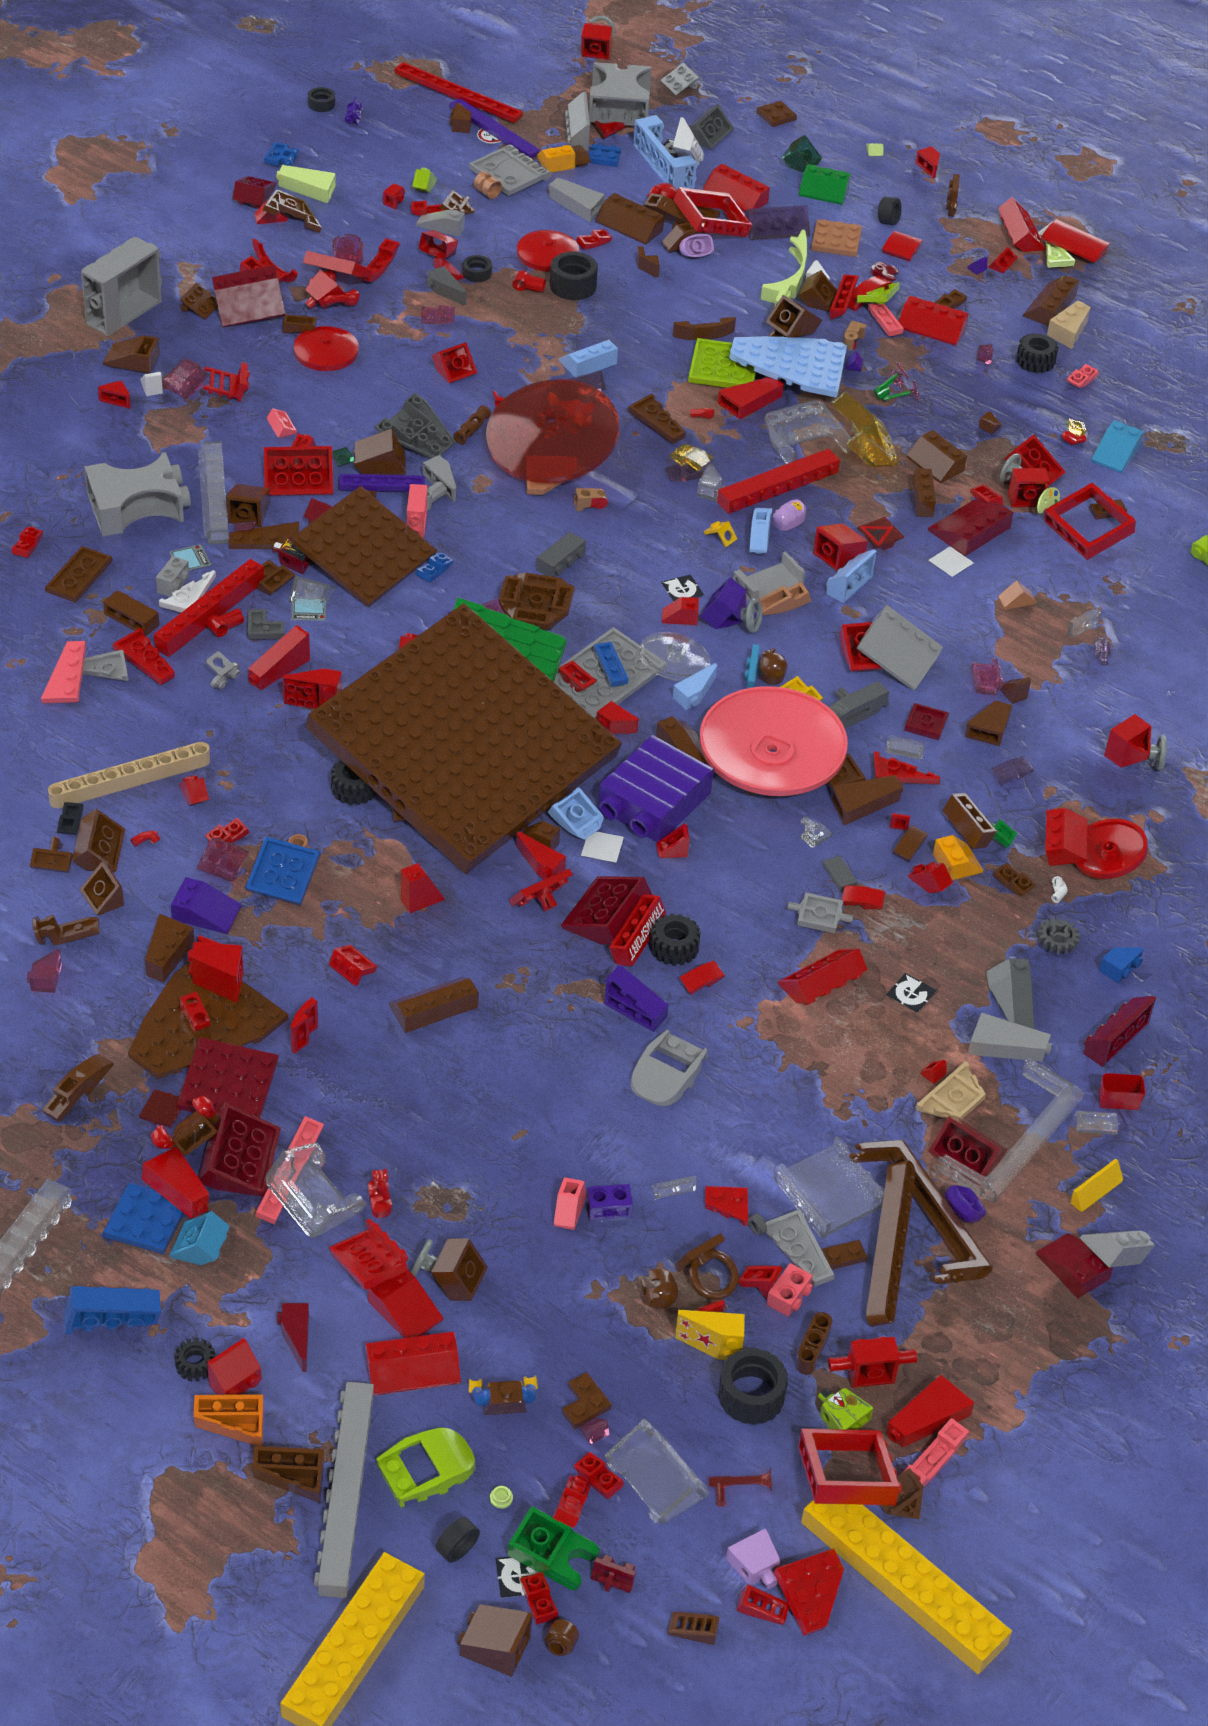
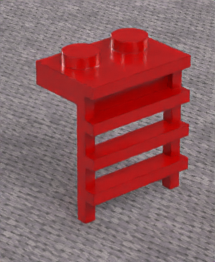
[203,362,250,402]

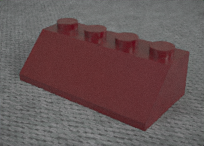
[1083,996,1156,1067]

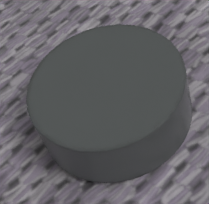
[748,1213,767,1236]

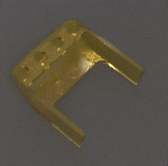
[831,391,900,467]

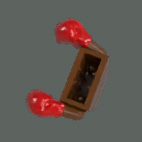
[151,1096,219,1156]

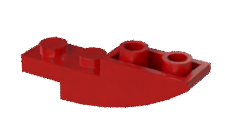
[553,1475,591,1528]

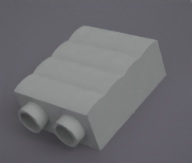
[81,237,162,336]

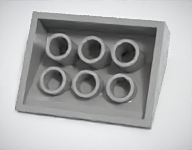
[857,605,943,691]

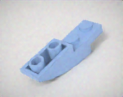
[750,508,772,554]

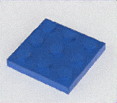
[245,836,321,906]
[103,1183,184,1255]

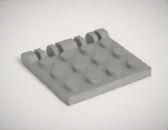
[469,145,552,196]

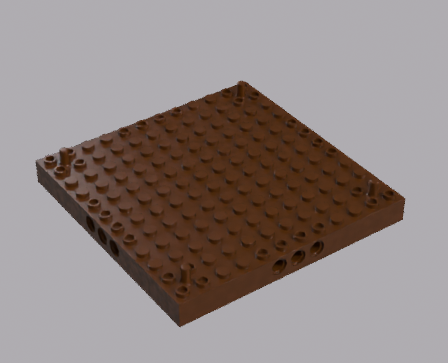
[305,603,622,874]

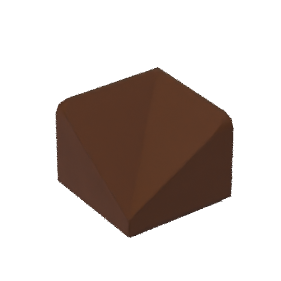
[979,411,1002,434]

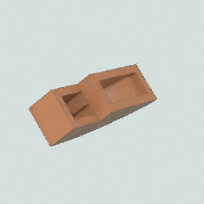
[755,582,811,615]

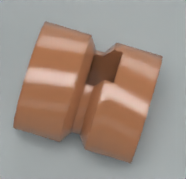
[474,171,502,199]

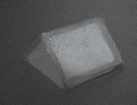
[289,576,335,611]

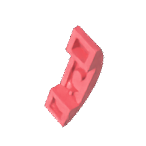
[900,1418,969,1487]

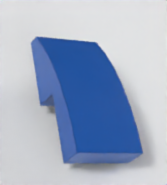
[416,553,453,582]

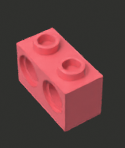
[767,1263,813,1317]

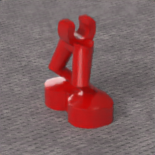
[368,1169,392,1218]

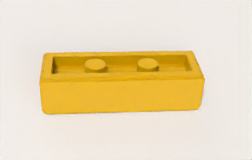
[1070,1159,1123,1212]

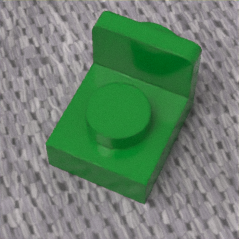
[991,819,1017,848]

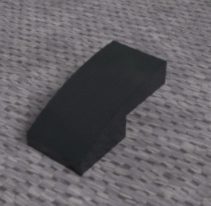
[57,802,84,835]

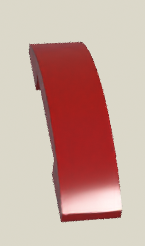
[356,238,400,282]
[848,276,893,312]

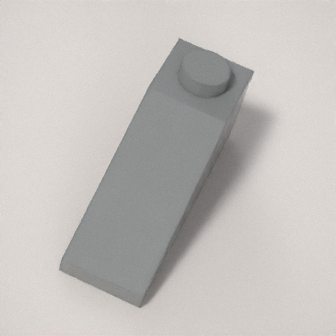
[416,210,465,237]
[423,455,456,502]

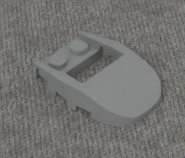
[630,1030,708,1106]

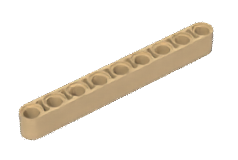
[48,742,210,808]

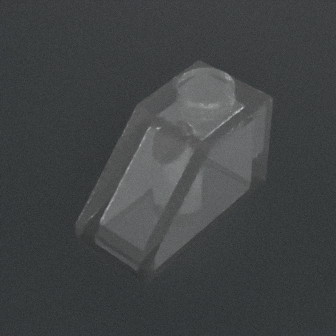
[697,464,724,502]

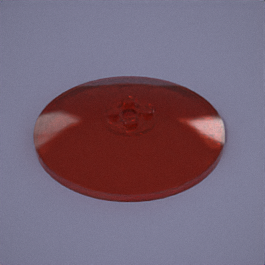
[486,379,620,483]

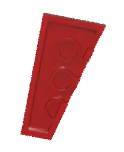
[113,628,175,685]

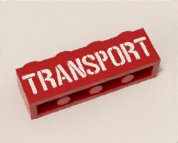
[609,894,666,966]

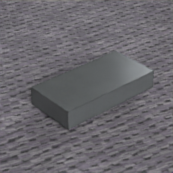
[822,856,857,891]

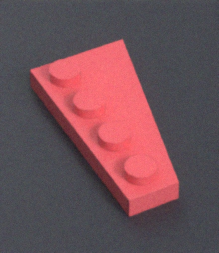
[41,641,87,703]

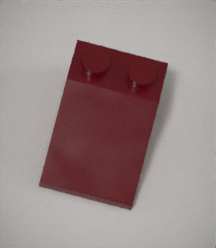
[233,176,277,208]
[1036,1233,1113,1299]

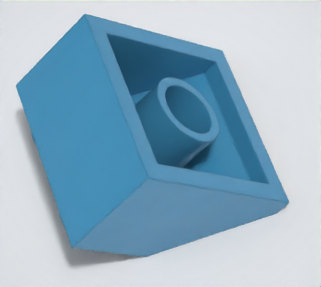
[169,1211,230,1265]

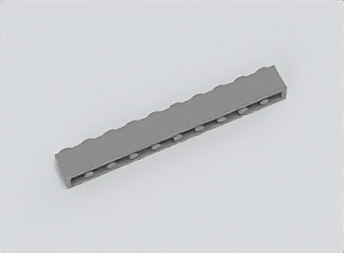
[314,1382,374,1598]

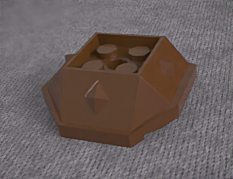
[498,572,575,630]

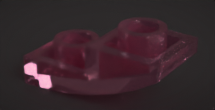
[421,305,455,324]

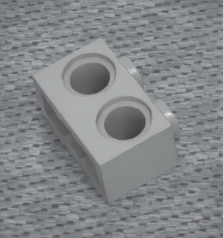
[156,556,189,597]

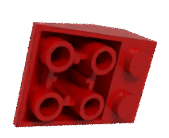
[283,668,342,709]

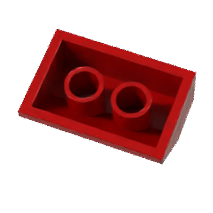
[1045,808,1088,866]

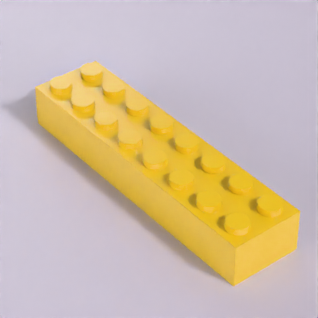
[280,1552,425,1726]

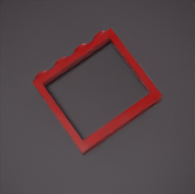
[673,187,752,237]
[1044,482,1136,560]
[798,1429,902,1505]

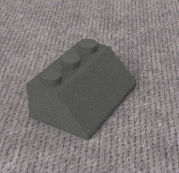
[689,104,734,150]

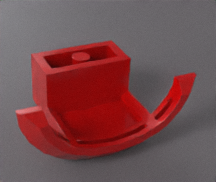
[239,239,298,283]

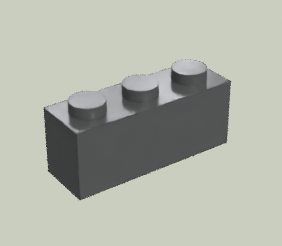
[536,532,586,577]

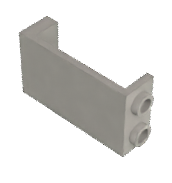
[733,551,805,602]

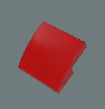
[882,231,923,262]
[291,997,318,1054]

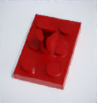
[509,868,573,912]

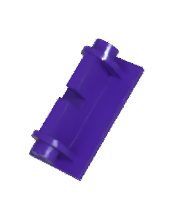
[345,97,363,125]

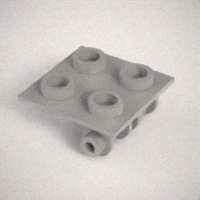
[661,63,699,95]

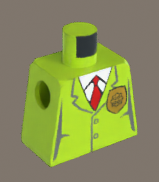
[818,1388,873,1430]

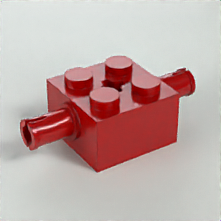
[828,1336,918,1388]

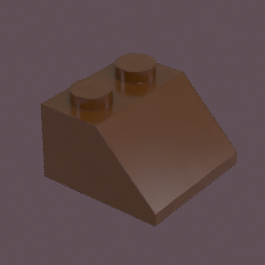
[798,270,837,312]

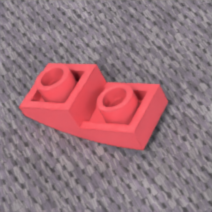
[1067,364,1099,388]

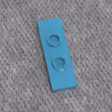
[744,644,760,688]

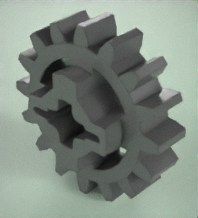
[1037,917,1080,955]

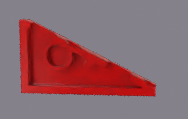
[873,751,940,784]

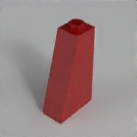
[718,377,784,420]
[248,625,310,690]
[142,1147,209,1219]
[886,1375,975,1448]

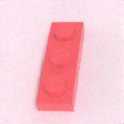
[868,302,904,336]

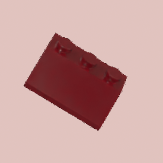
[928,1116,1007,1185]

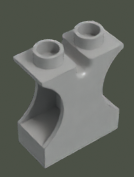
[589,62,652,126]
[84,452,191,537]

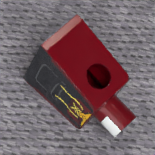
[273,536,313,574]

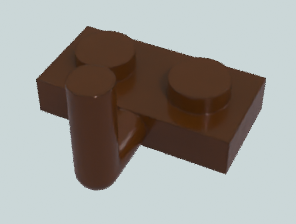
[30,836,73,873]

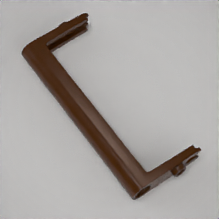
[848,1140,993,1284]

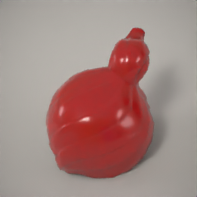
[647,182,677,200]

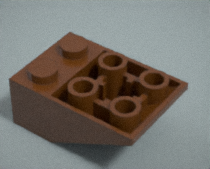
[103,335,160,373]

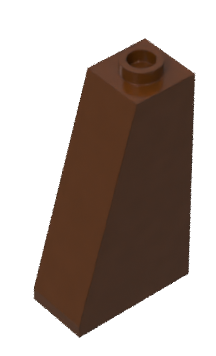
[831,775,903,825]

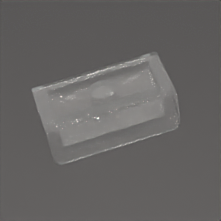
[886,735,925,759]
[651,1175,697,1199]

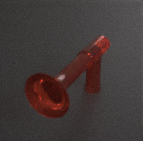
[709,1467,772,1507]

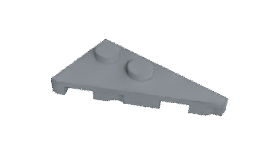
[83,650,129,681]

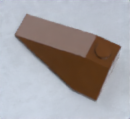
[656,716,714,776]

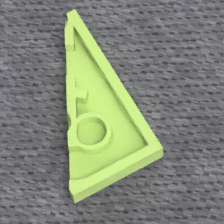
[1045,241,1075,268]

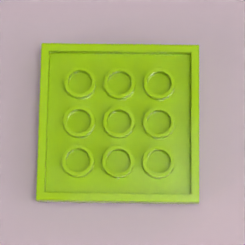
[688,338,756,388]

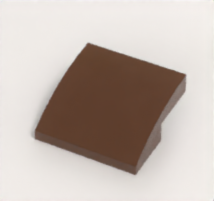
[256,560,295,595]

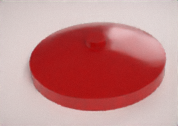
[517,230,579,272]
[294,326,359,371]
[1074,819,1148,879]

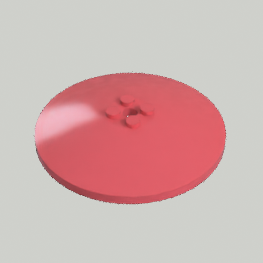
[700,686,848,796]

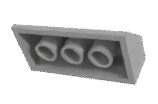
[565,92,590,151]

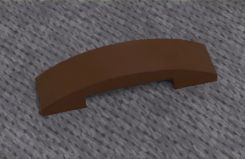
[672,317,736,340]

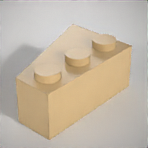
[1047,300,1091,349]

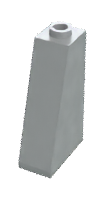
[548,177,605,222]
[968,1013,1052,1062]

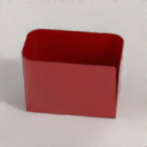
[419,230,458,259]
[1098,1073,1146,1110]

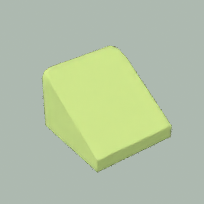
[866,143,883,156]

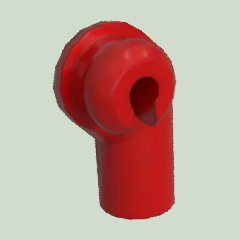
[690,407,714,419]
[1061,431,1087,445]
[130,830,160,847]

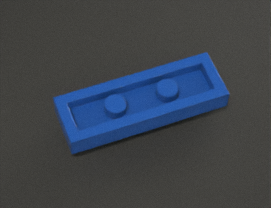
[594,642,629,687]

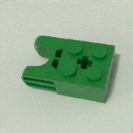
[507,1506,600,1591]

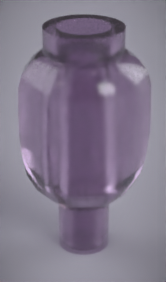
[1094,636,1111,666]

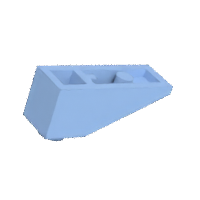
[673,663,717,710]

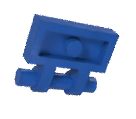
[264,142,299,166]
[589,143,622,167]

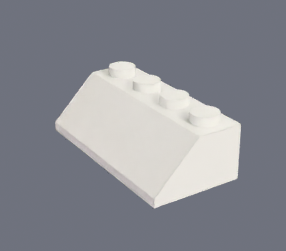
[673,117,704,165]

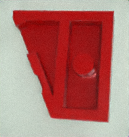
[593,121,626,138]
[705,1186,748,1226]

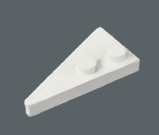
[159,570,216,612]

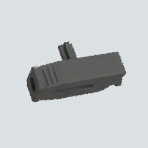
[828,681,889,728]

